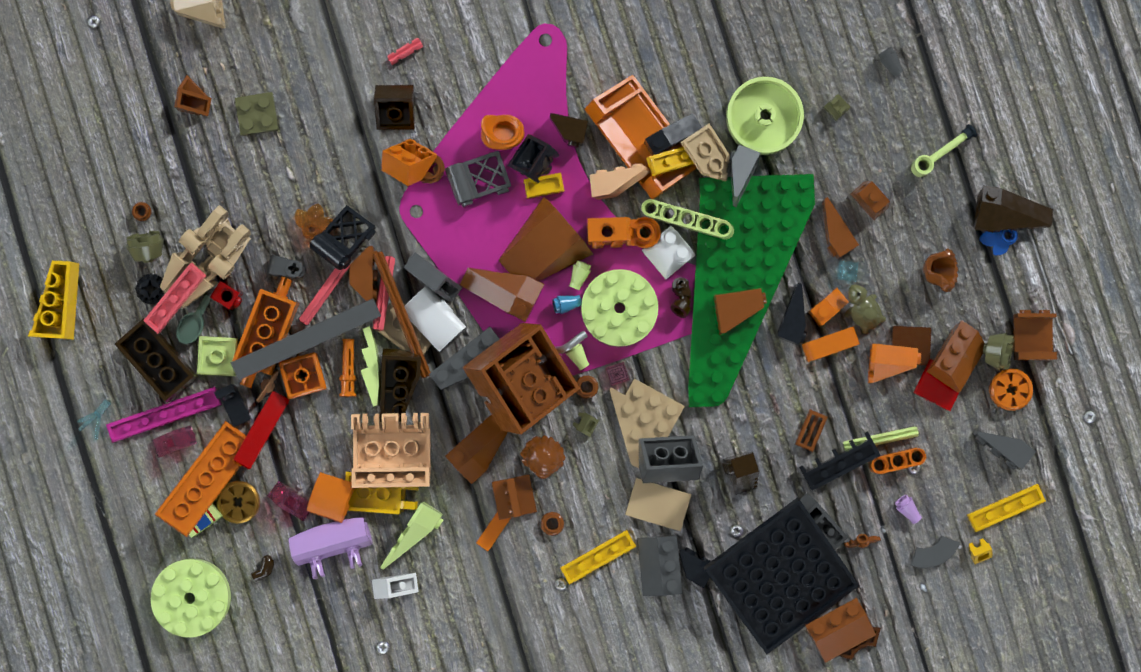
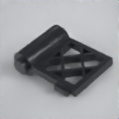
[309,205,376,270]

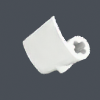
[404,286,467,352]

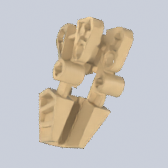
[160,205,251,309]

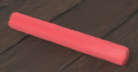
[372,256,395,331]
[299,265,350,325]

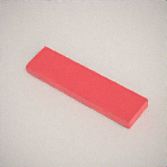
[143,263,206,334]

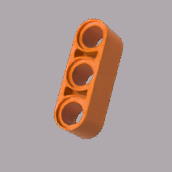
[801,326,860,362]
[868,448,926,474]

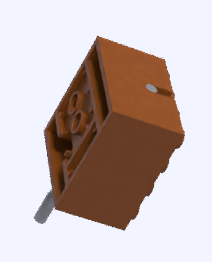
[462,323,588,435]

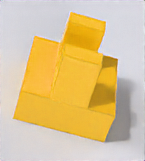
[969,538,992,564]

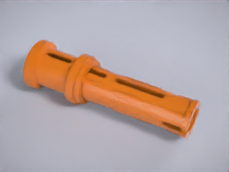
[339,339,357,397]

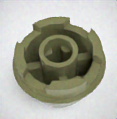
[125,231,164,263]
[983,333,1015,370]

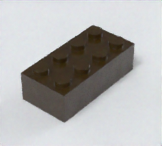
[115,318,199,402]

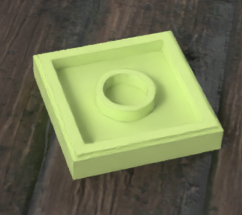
[196,336,238,377]

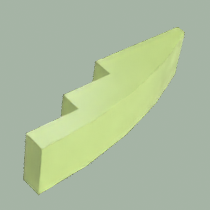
[361,326,381,407]

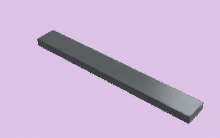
[230,299,381,380]

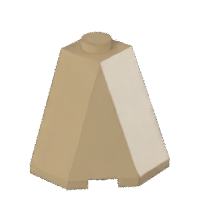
[170,0,226,29]

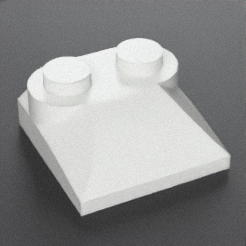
[641,226,695,280]

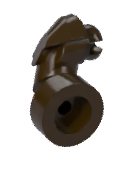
[670,277,691,318]

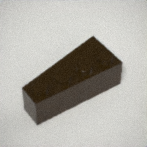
[722,452,759,495]

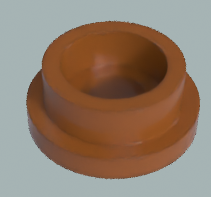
[132,202,152,221]

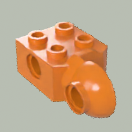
[587,217,661,249]

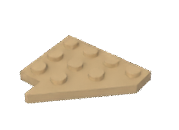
[609,379,685,468]

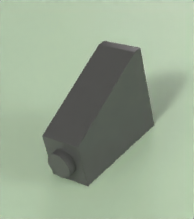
[404,252,463,303]

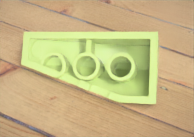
[380,502,443,570]

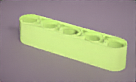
[641,199,734,240]

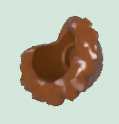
[923,248,958,292]
[520,435,566,479]

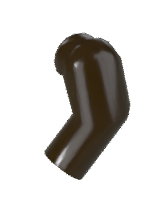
[251,555,274,582]

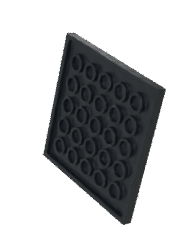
[703,497,859,655]

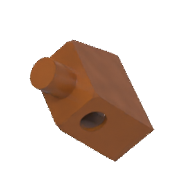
[850,181,890,220]

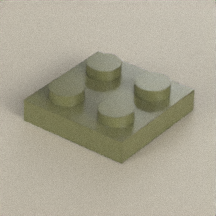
[235,92,279,136]

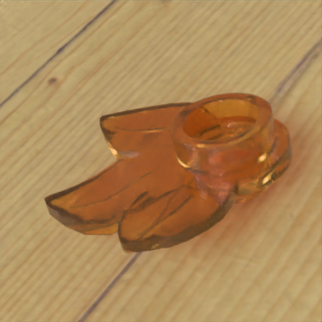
[295,204,333,240]

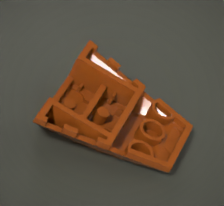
[498,197,593,281]

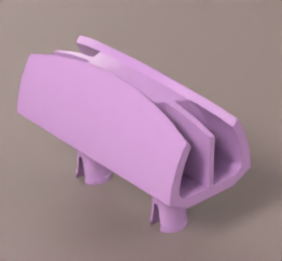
[289,518,373,579]

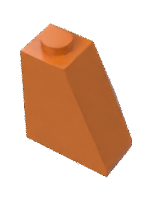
[868,344,921,384]

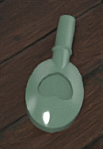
[176,294,212,344]

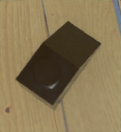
[550,113,588,148]

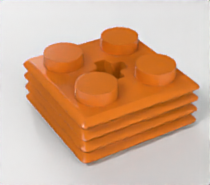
[279,352,326,399]

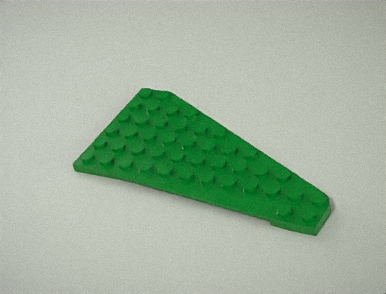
[688,174,815,407]

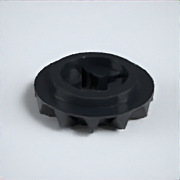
[135,273,165,304]

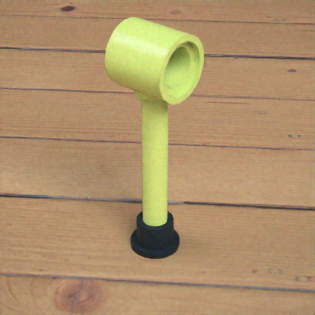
[911,124,978,177]

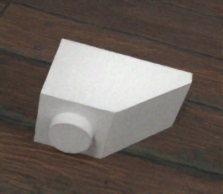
[372,573,419,599]

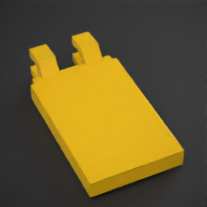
[345,472,419,514]

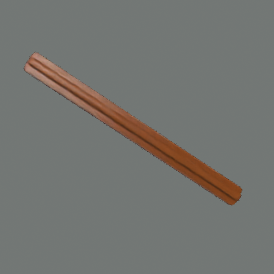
[373,251,431,378]

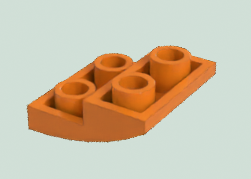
[307,472,355,523]

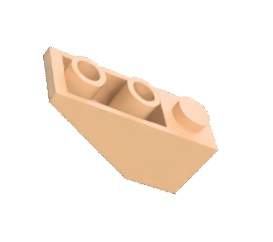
[590,164,650,200]

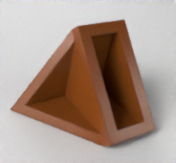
[174,75,212,116]

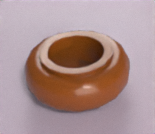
[576,375,599,399]
[540,512,564,536]

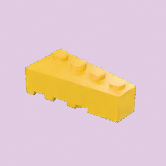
[28,260,79,340]

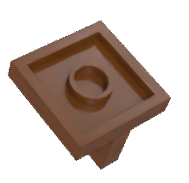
[492,474,537,520]

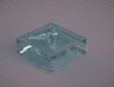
[836,260,859,282]

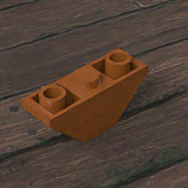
[349,246,378,301]

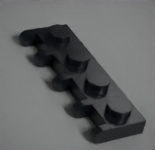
[799,431,881,491]

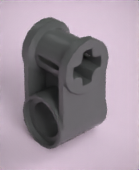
[267,255,306,279]

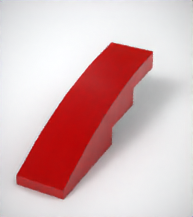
[233,391,290,470]

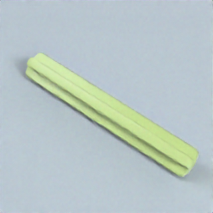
[843,427,919,451]

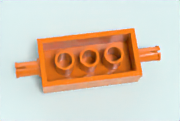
[232,276,299,388]

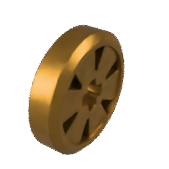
[217,481,260,524]

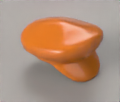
[481,115,524,150]

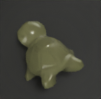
[844,284,886,334]

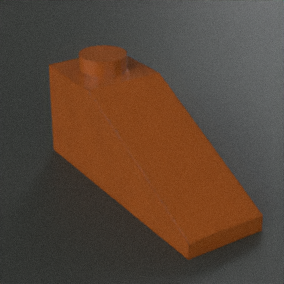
[822,197,859,259]

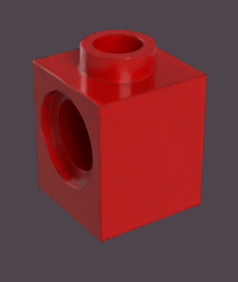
[210,281,243,310]

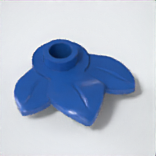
[979,229,1018,255]

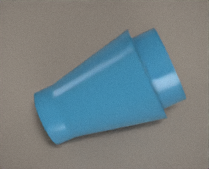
[552,295,582,314]

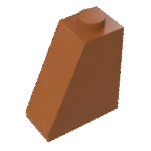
[714,288,767,335]

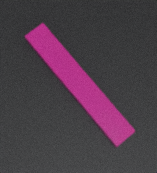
[106,387,222,443]

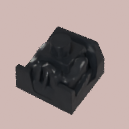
[507,134,559,183]

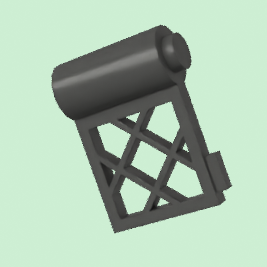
[445,151,511,207]

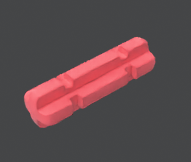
[387,38,423,65]

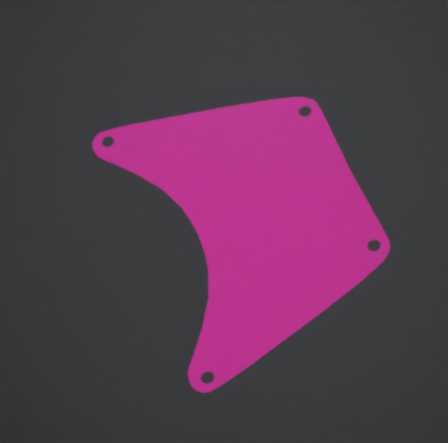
[399,23,696,376]

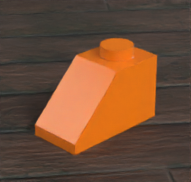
[808,288,849,327]

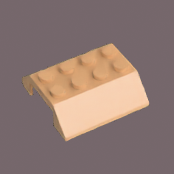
[351,413,431,488]

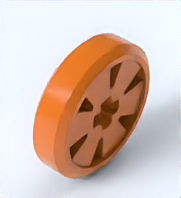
[989,368,1033,411]

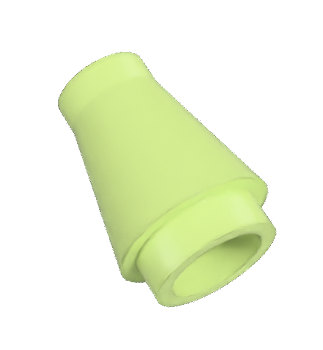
[569,260,591,290]
[565,343,589,370]

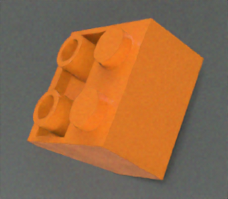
[382,139,437,186]

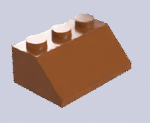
[927,320,984,393]
[805,598,876,663]

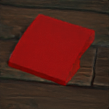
[913,359,959,411]

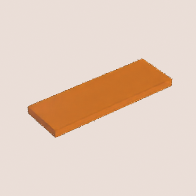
[155,421,246,537]

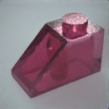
[152,425,197,458]
[267,480,309,521]

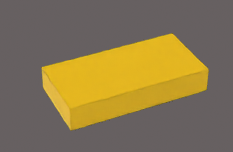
[524,172,565,199]

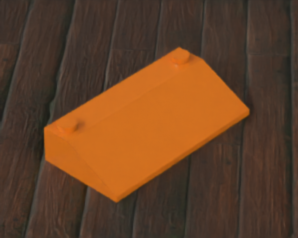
[584,75,697,200]

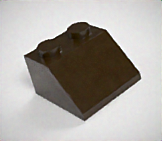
[374,85,415,130]

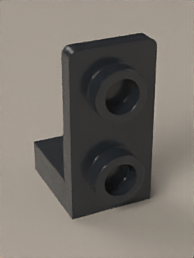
[214,384,251,427]

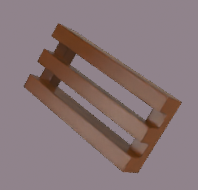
[795,409,828,452]

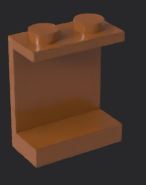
[1014,310,1057,360]

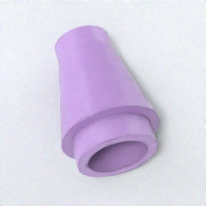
[895,495,922,524]

